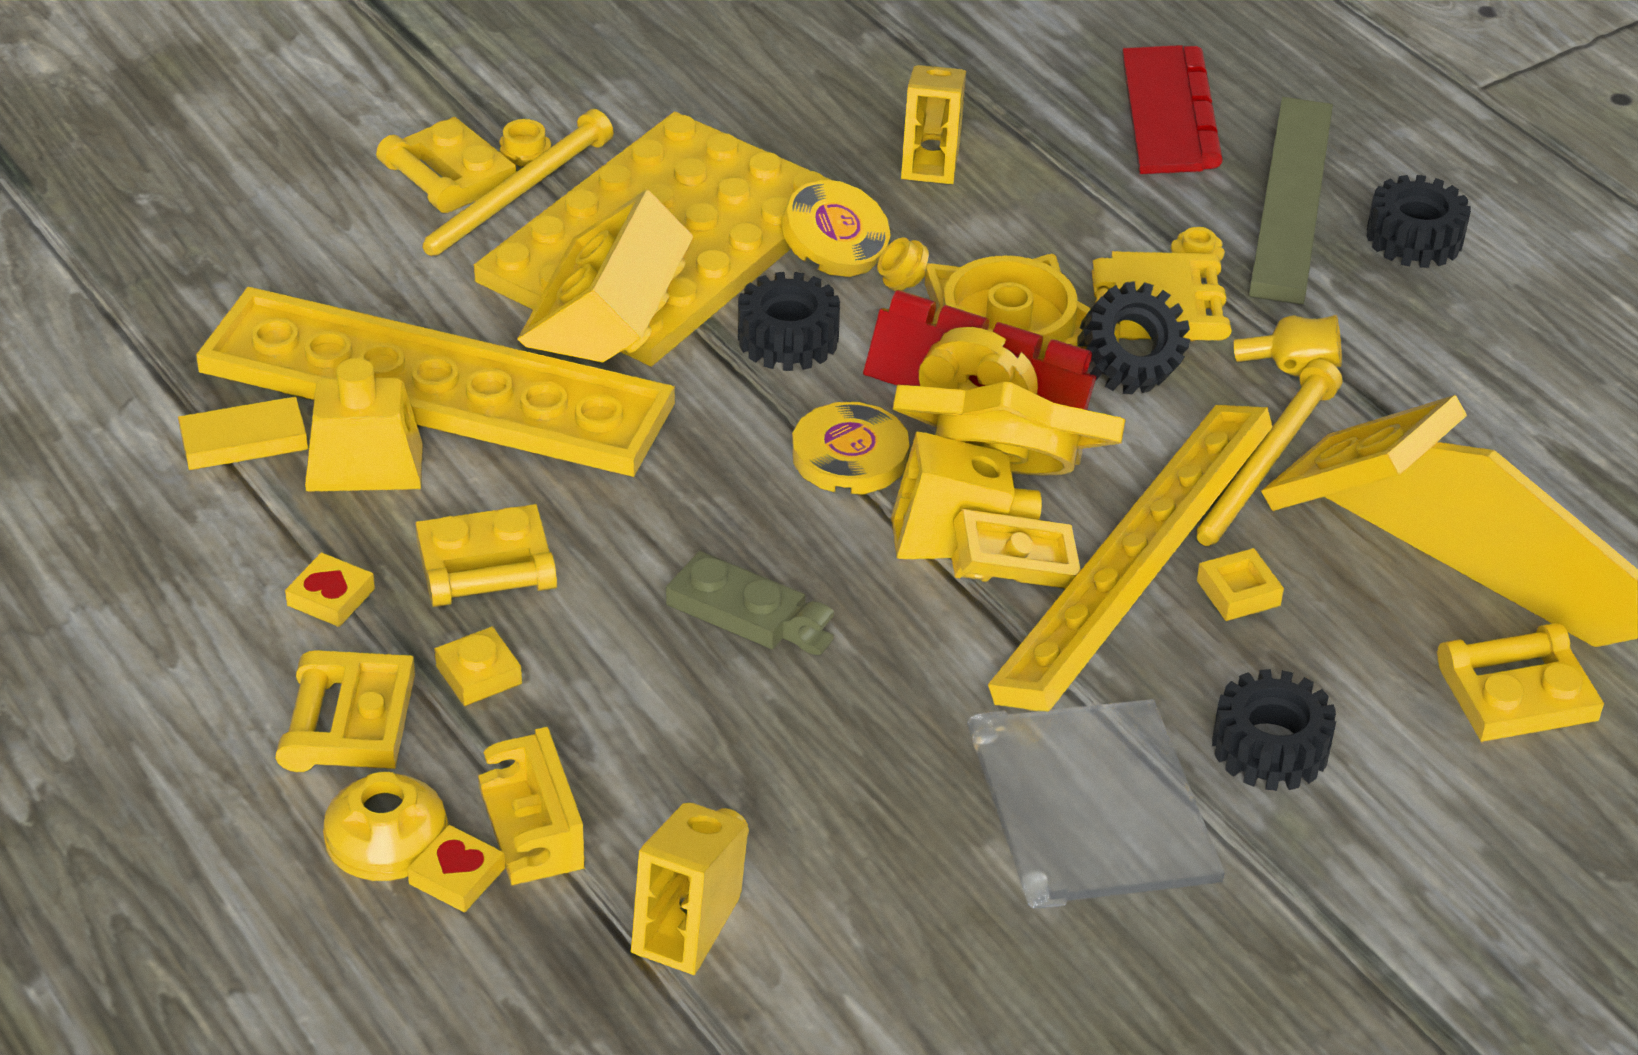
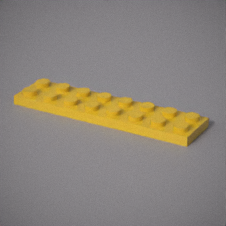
[196,287,675,477]

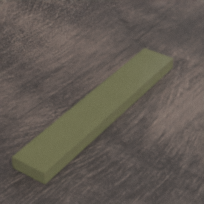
[1249,97,1333,305]

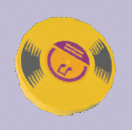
[781,179,891,277]
[792,402,910,494]

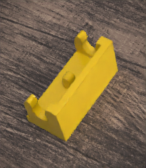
[478,727,585,886]

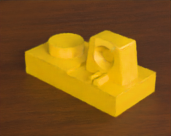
[951,509,1081,589]

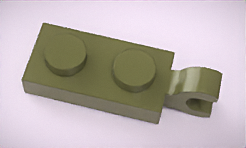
[666,551,834,655]

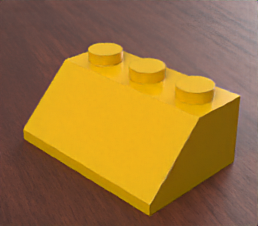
[517,189,693,362]

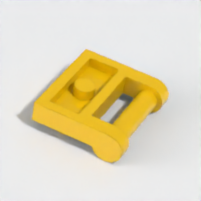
[376,116,516,213]
[415,504,557,607]
[1437,622,1604,742]
[275,650,415,772]

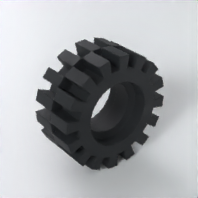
[1366,175,1471,268]
[738,272,840,371]
[1077,281,1190,394]
[1212,669,1337,791]

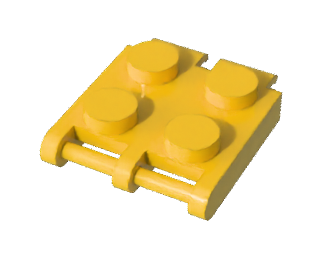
[1091,251,1232,341]

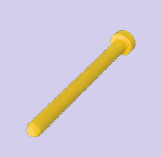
[422,109,614,256]
[1197,359,1343,546]

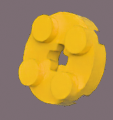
[919,327,1038,395]

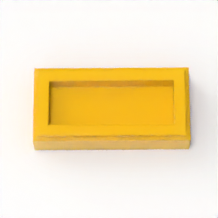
[178,396,308,470]

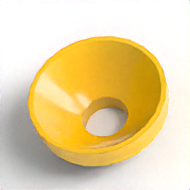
[323,772,448,881]

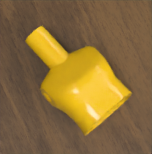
[1234,314,1342,377]

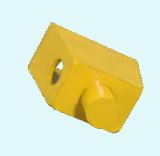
[901,65,966,184]
[305,358,423,491]
[891,432,1042,559]
[631,803,749,975]

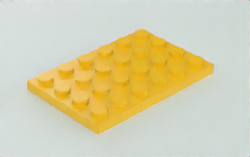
[474,111,833,367]

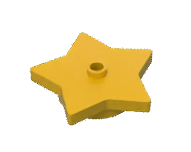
[925,254,1121,359]
[892,382,1125,476]

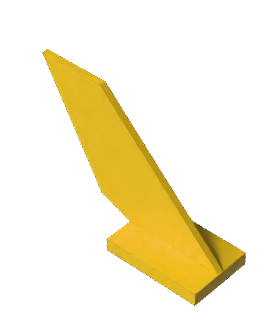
[1261,395,1638,647]

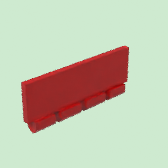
[1122,45,1223,174]
[863,290,1097,410]

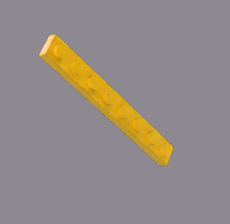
[988,405,1272,712]

